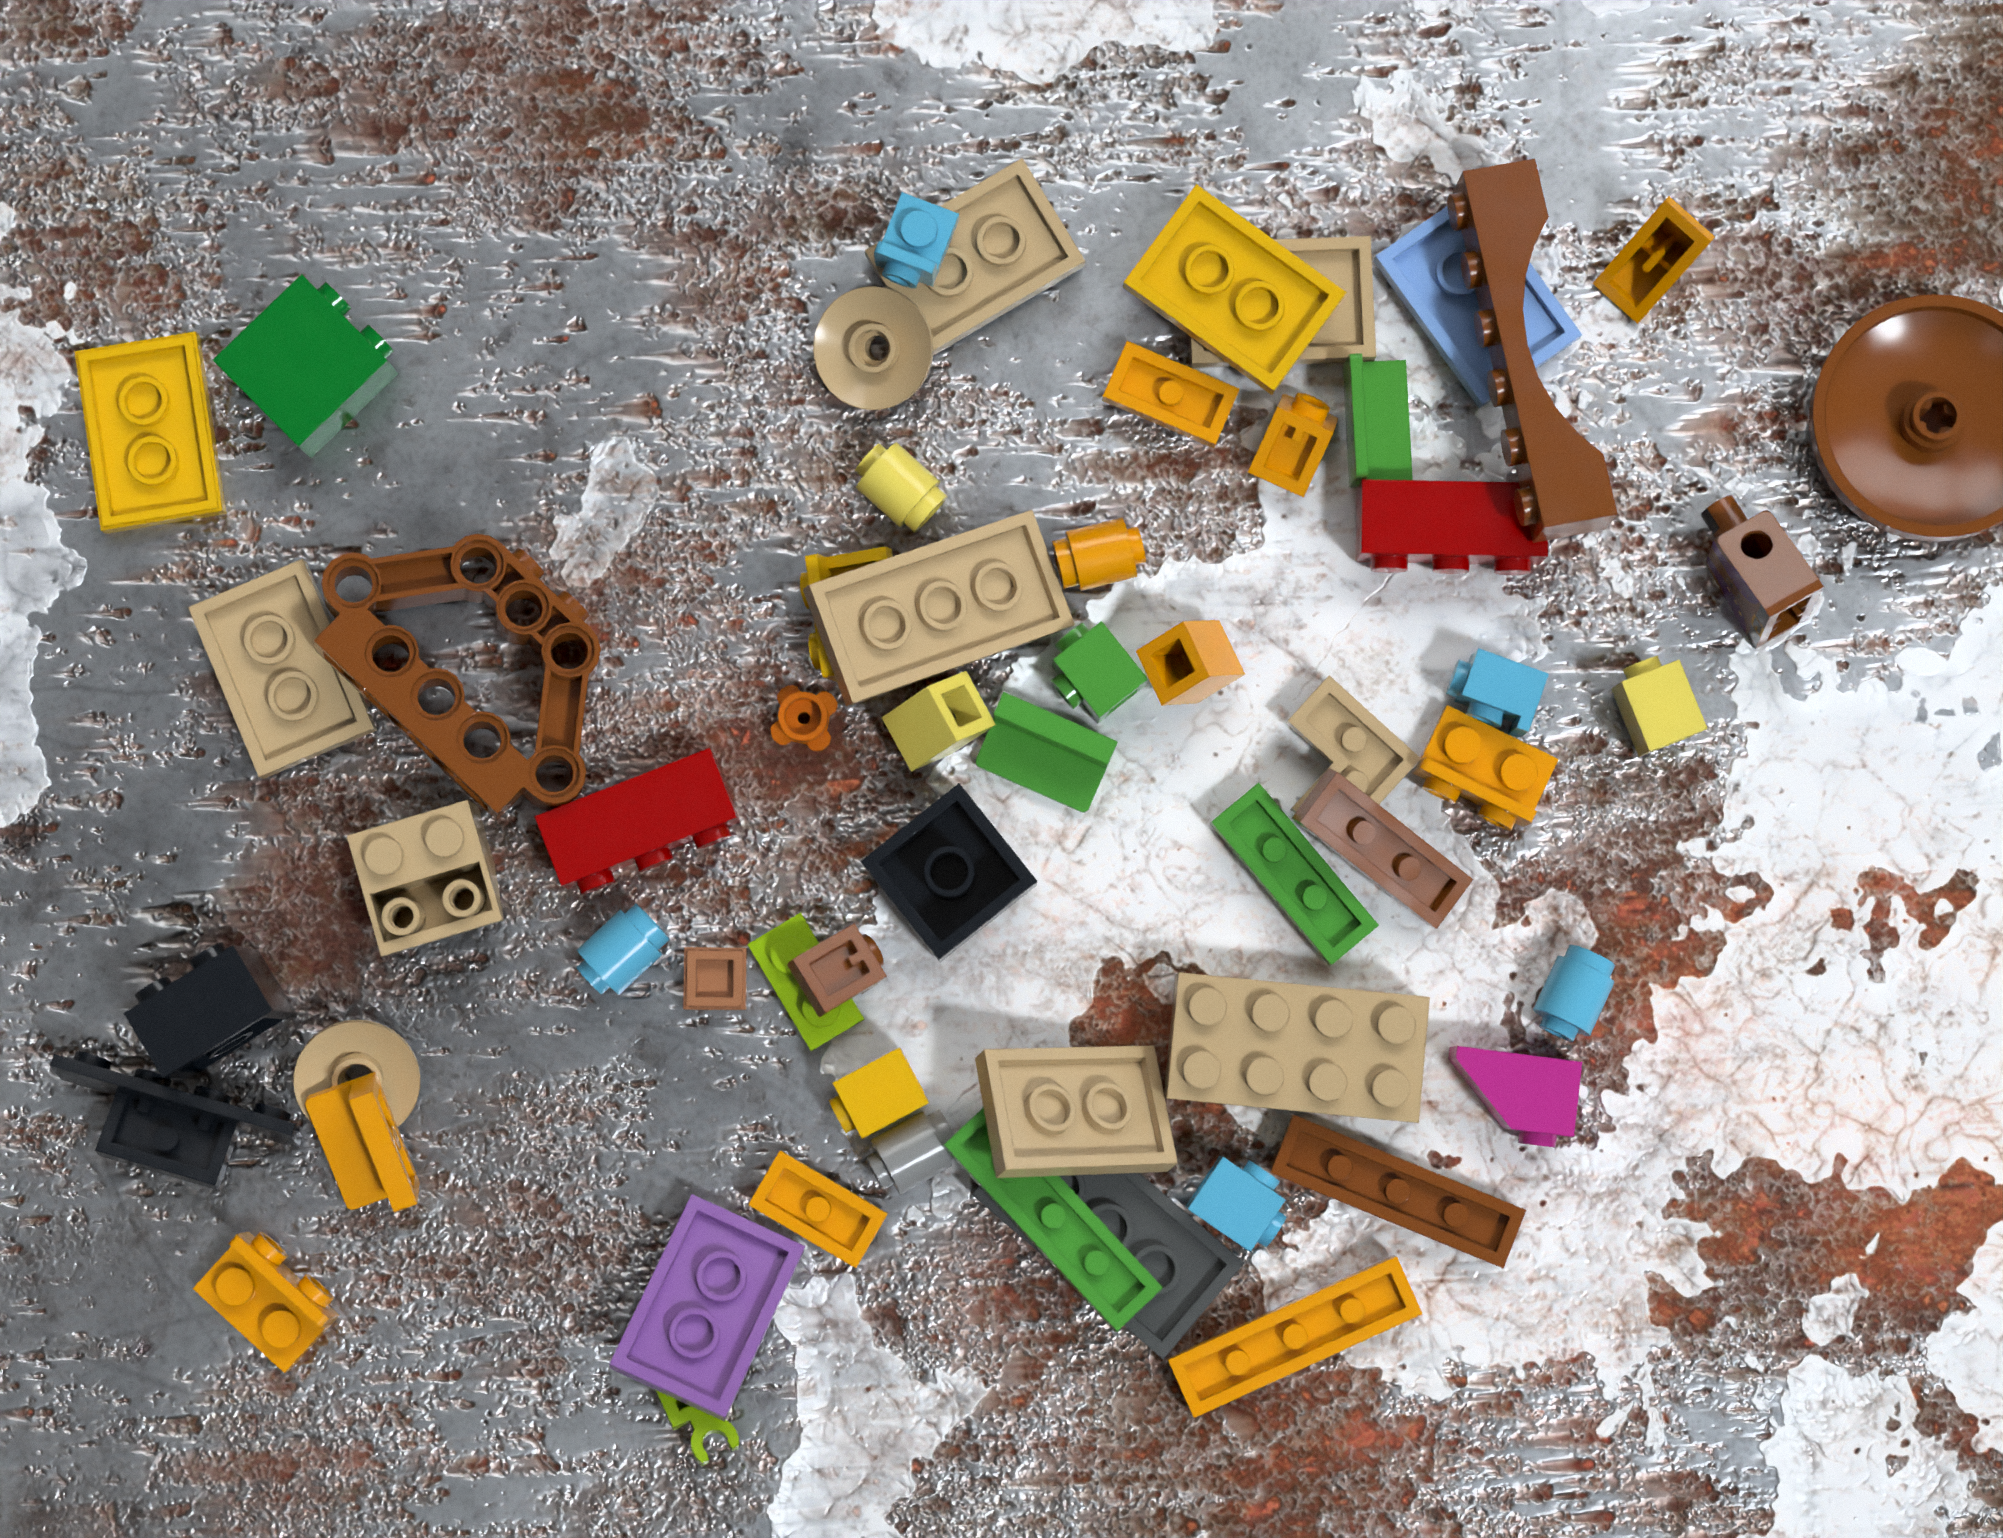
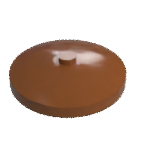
[1809,294,2003,542]

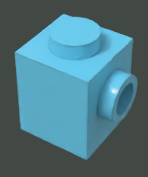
[1185,1156,1287,1252]

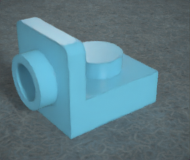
[874,192,959,288]

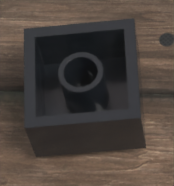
[861,783,1038,962]
[124,942,296,1079]

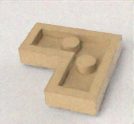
[1286,675,1421,814]

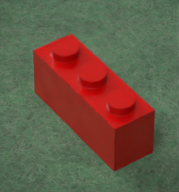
[1355,479,1548,575]
[534,748,741,895]

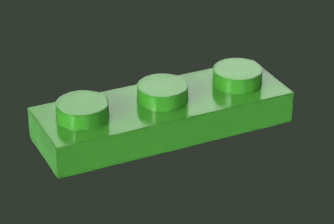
[1210,782,1379,966]

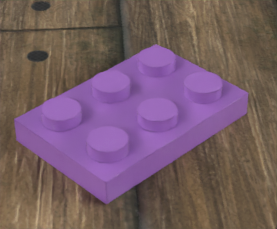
[609,1194,805,1421]

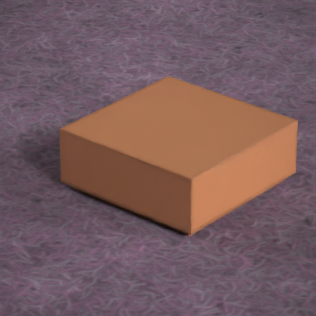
[683,947,748,1010]

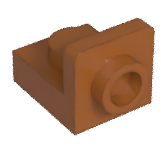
[787,923,887,1018]

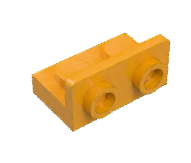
[1413,705,1559,831]
[193,1231,340,1373]

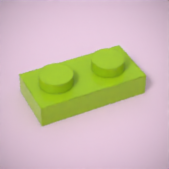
[747,912,865,1051]

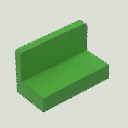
[1343,353,1413,488]
[976,692,1118,813]

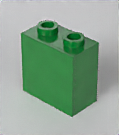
[213,274,399,458]

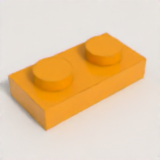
[1102,341,1240,449]
[748,1150,888,1268]

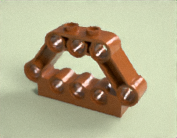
[314,534,601,821]

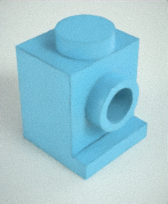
[1446,648,1549,738]

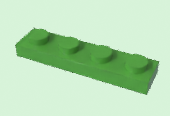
[943,1107,1163,1332]

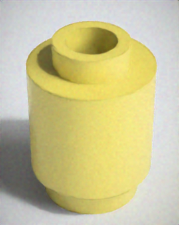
[855,442,948,533]

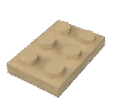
[865,158,1085,356]
[1190,236,1376,368]
[188,559,377,779]
[975,1046,1178,1178]

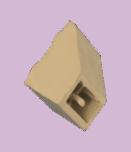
[347,800,504,957]

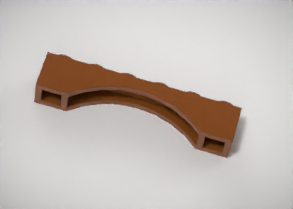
[1447,158,1618,543]

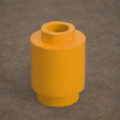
[1052,517,1146,591]

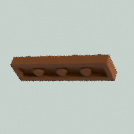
[1269,1114,1526,1268]

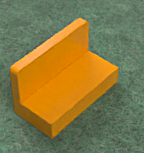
[305,1072,420,1212]

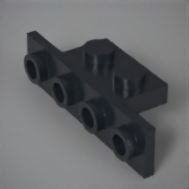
[50,1051,303,1190]

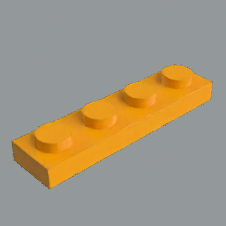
[1167,1255,1423,1418]

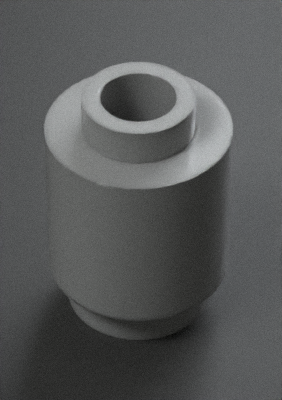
[865,1109,954,1195]

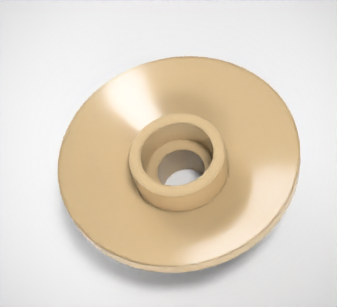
[813,286,933,410]
[293,1020,421,1127]

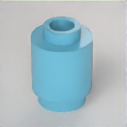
[576,903,670,995]
[1533,944,1615,1042]

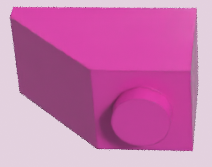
[1448,1046,1582,1148]

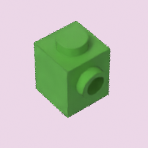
[1050,621,1148,724]

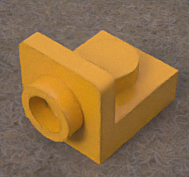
[1248,393,1338,497]

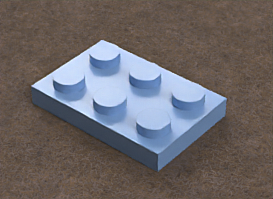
[1373,206,1582,409]

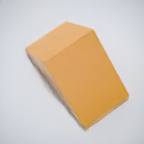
[1592,196,1715,324]

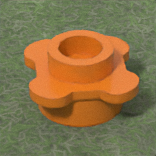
[771,685,837,752]

